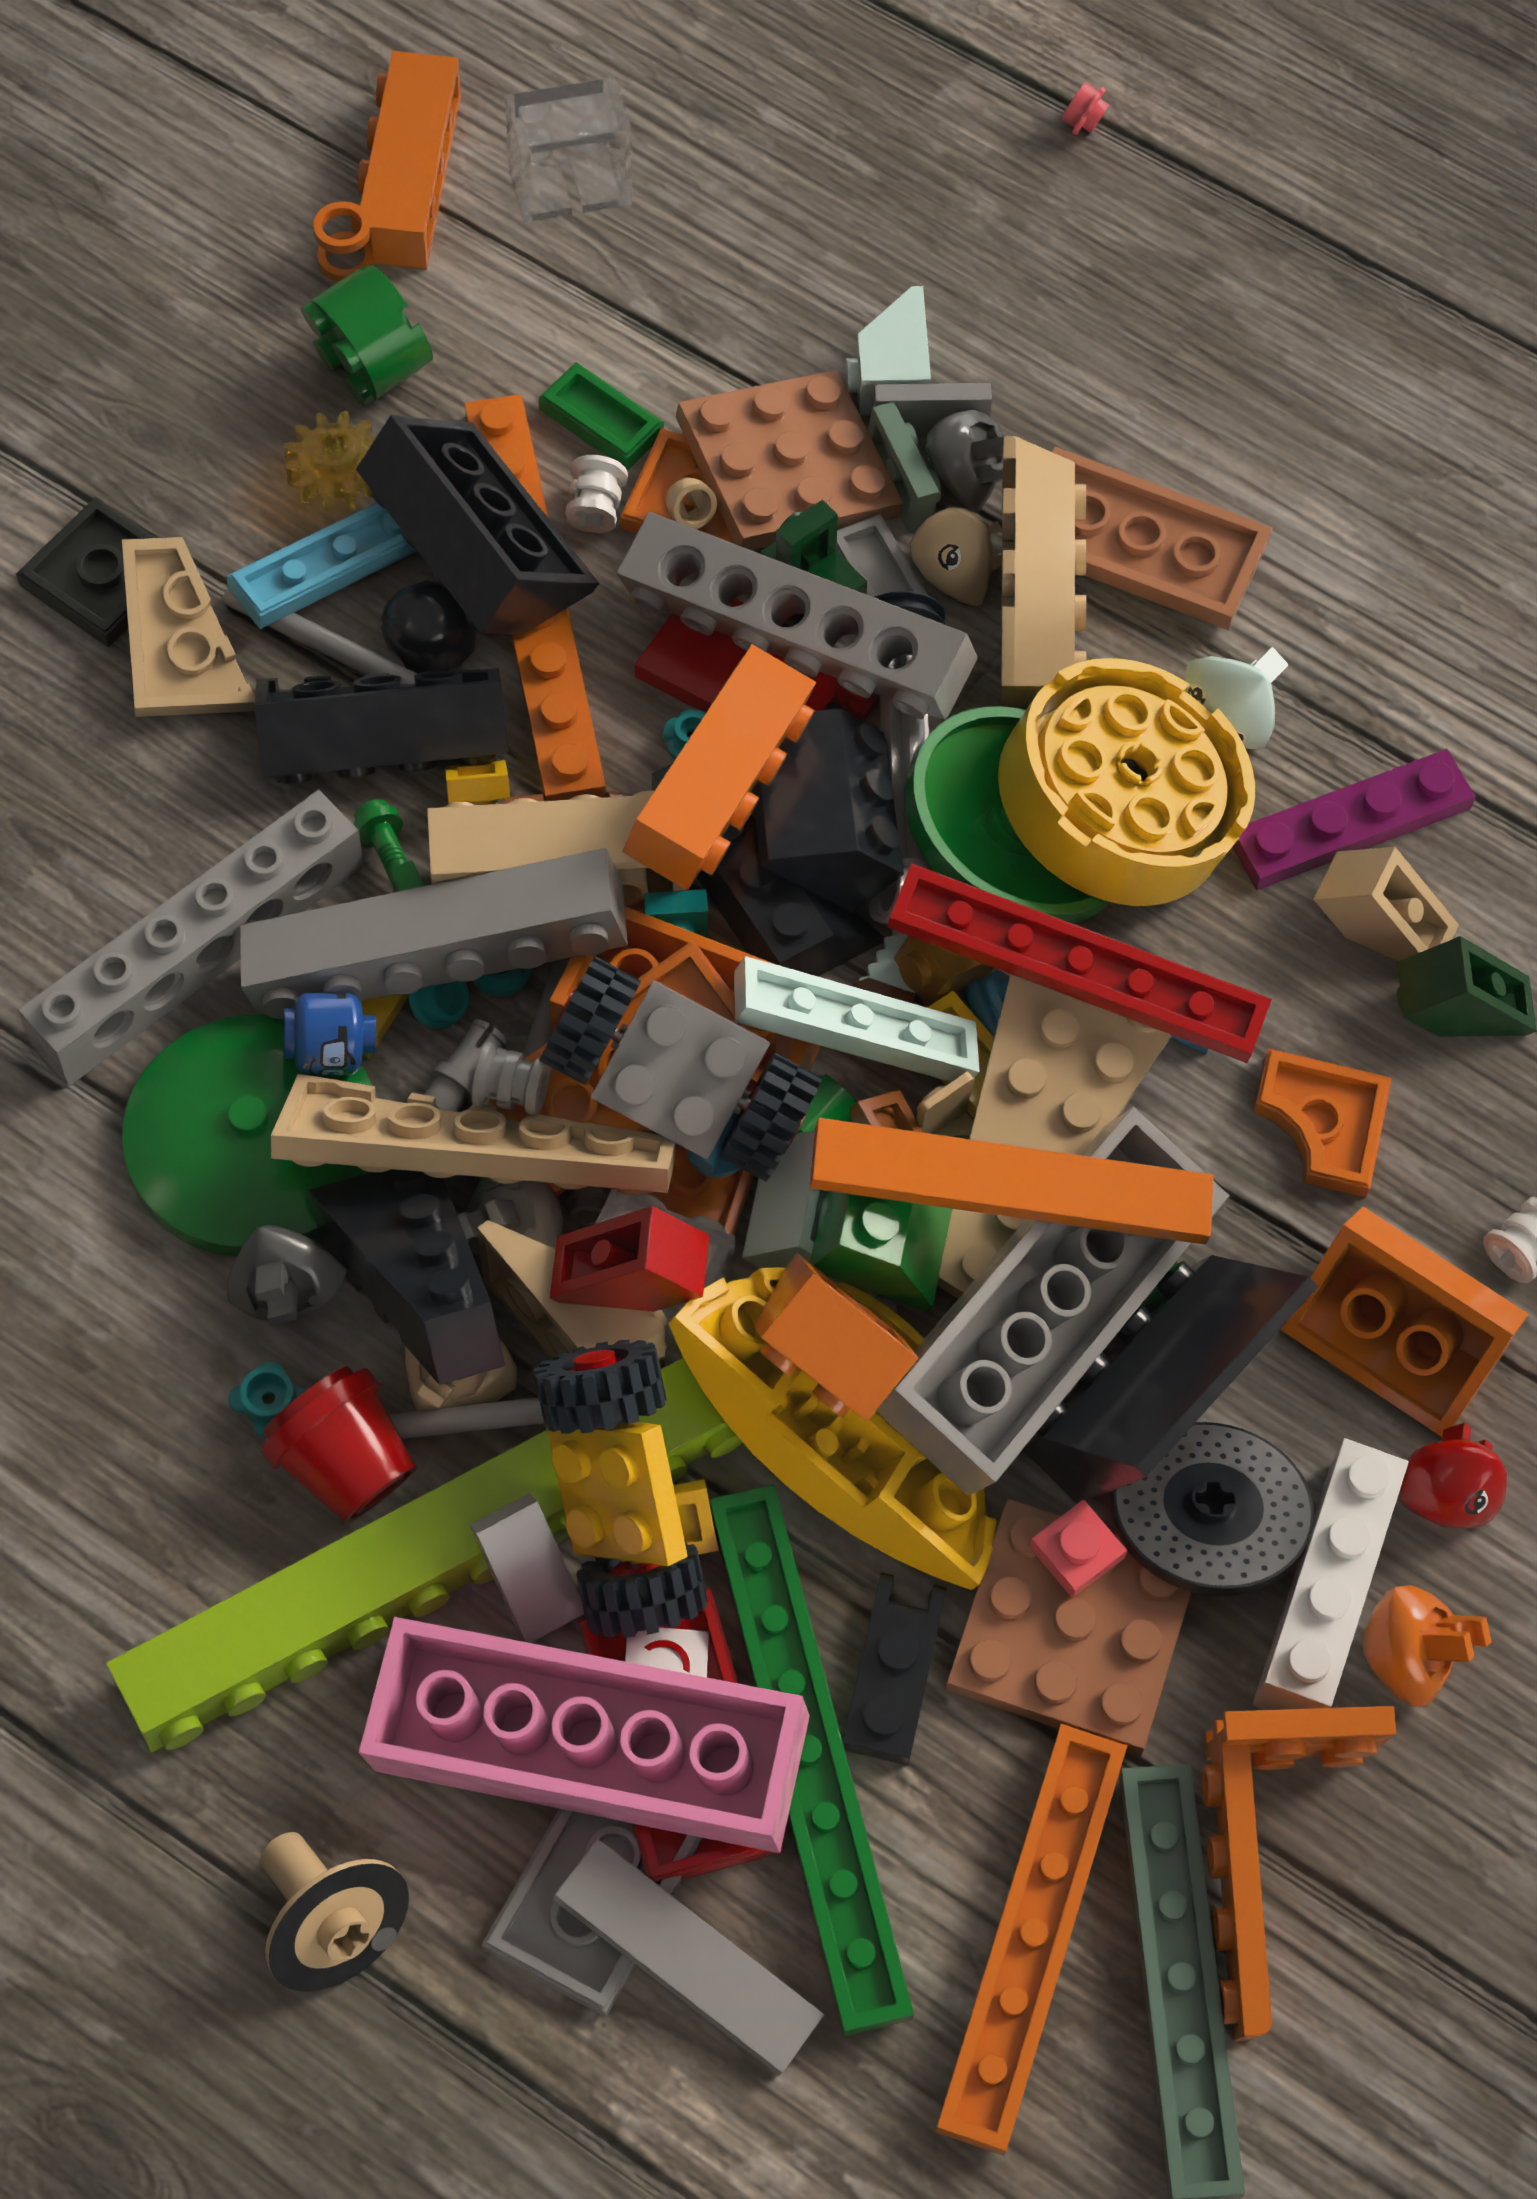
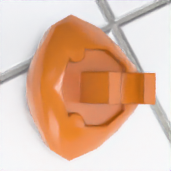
[1363,1585,1492,1708]

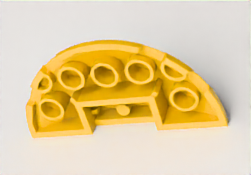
[668,1267,997,1590]

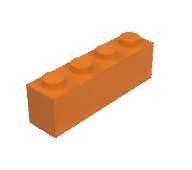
[622,644,816,891]

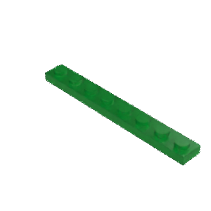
[709,1484,914,2037]

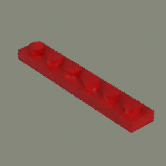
[887,863,1272,1063]

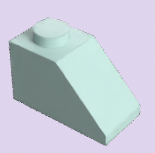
[845,286,931,416]

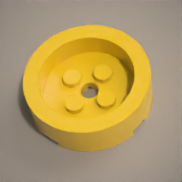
[998,658,1255,906]

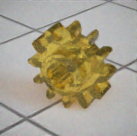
[283,411,377,512]

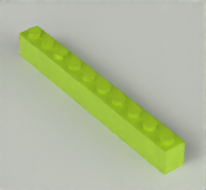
[106,1358,742,1753]

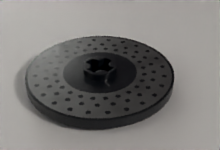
[1111,1422,1314,1596]

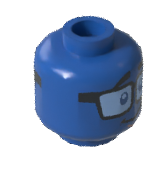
[283,993,376,1075]

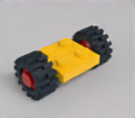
[533,1340,708,1638]

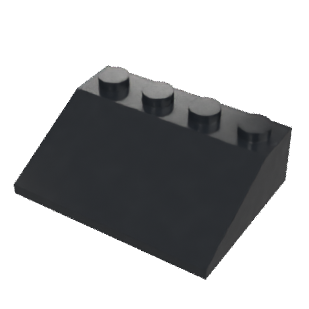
[1023,1255,1318,1504]

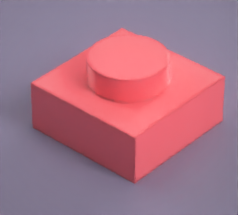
[1029,1499,1127,1599]

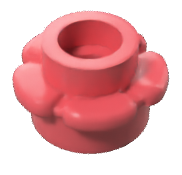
[1061,81,1109,135]

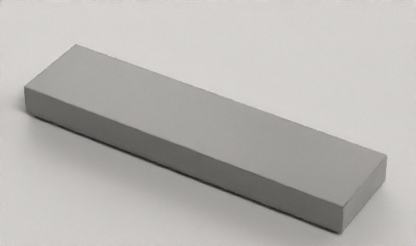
[552,1838,824,2076]

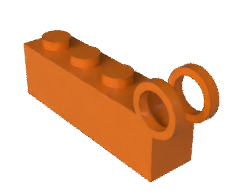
[313,50,461,282]

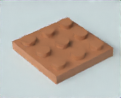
[675,370,903,550]
[945,1498,1191,1756]

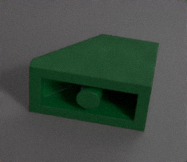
[1397,936,1537,1037]

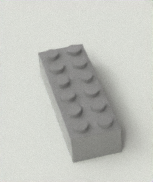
[876,1106,1229,1496]

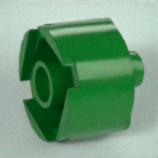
[300,264,433,407]

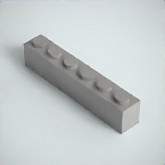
[240,848,628,1019]

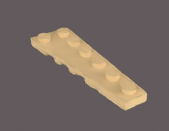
[271,1074,676,1195]

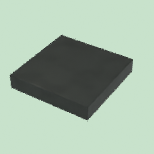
[16,497,156,647]

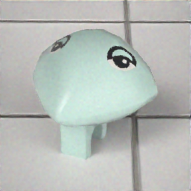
[1184,647,1288,749]

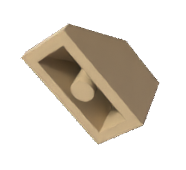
[1313,847,1459,961]

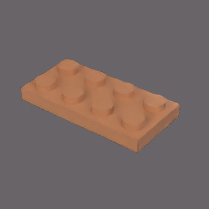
[1052,447,1273,630]

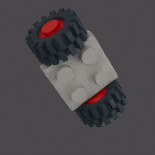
[539,956,822,1182]

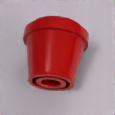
[260,1366,417,1524]

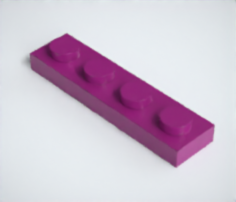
[1232,749,1476,890]

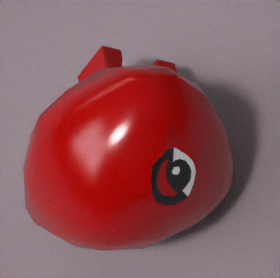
[1398,1422,1507,1528]

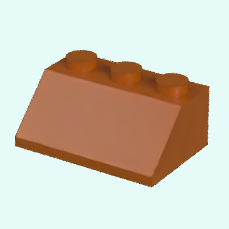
[1280,1207,1529,1437]

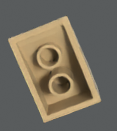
[477,1220,667,1369]

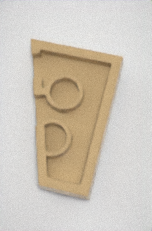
[122,537,255,717]

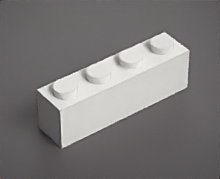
[1252,1438,1409,1710]

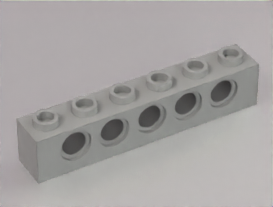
[617,511,978,721]
[18,789,364,1086]

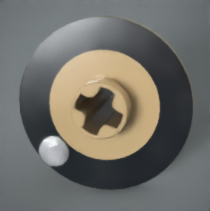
[260,1832,409,1991]

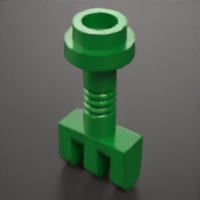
[353,799,424,893]

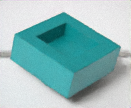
[644,889,709,938]

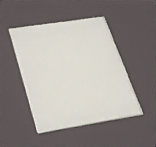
[625,1627,709,1677]

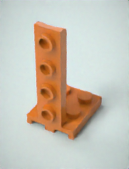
[1201,1706,1396,2041]

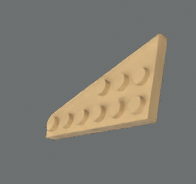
[937,974,1172,1299]

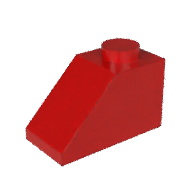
[549,1205,709,1312]

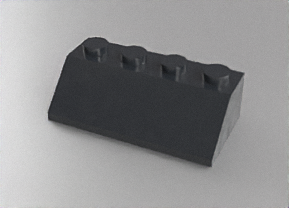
[356,415,600,635]

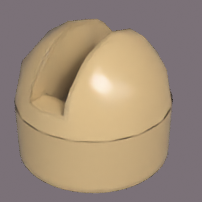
[665,477,717,529]

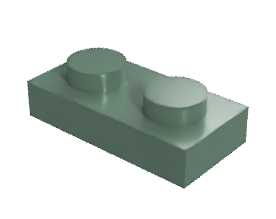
[868,402,941,533]

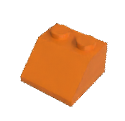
[754,1252,919,1421]

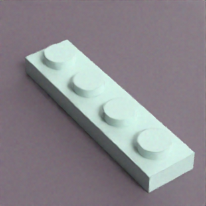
[734,956,979,1082]

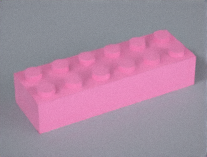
[358,1617,810,1853]

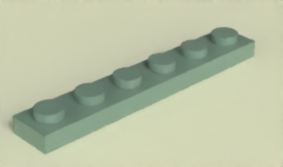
[1119,1764,1245,2199]

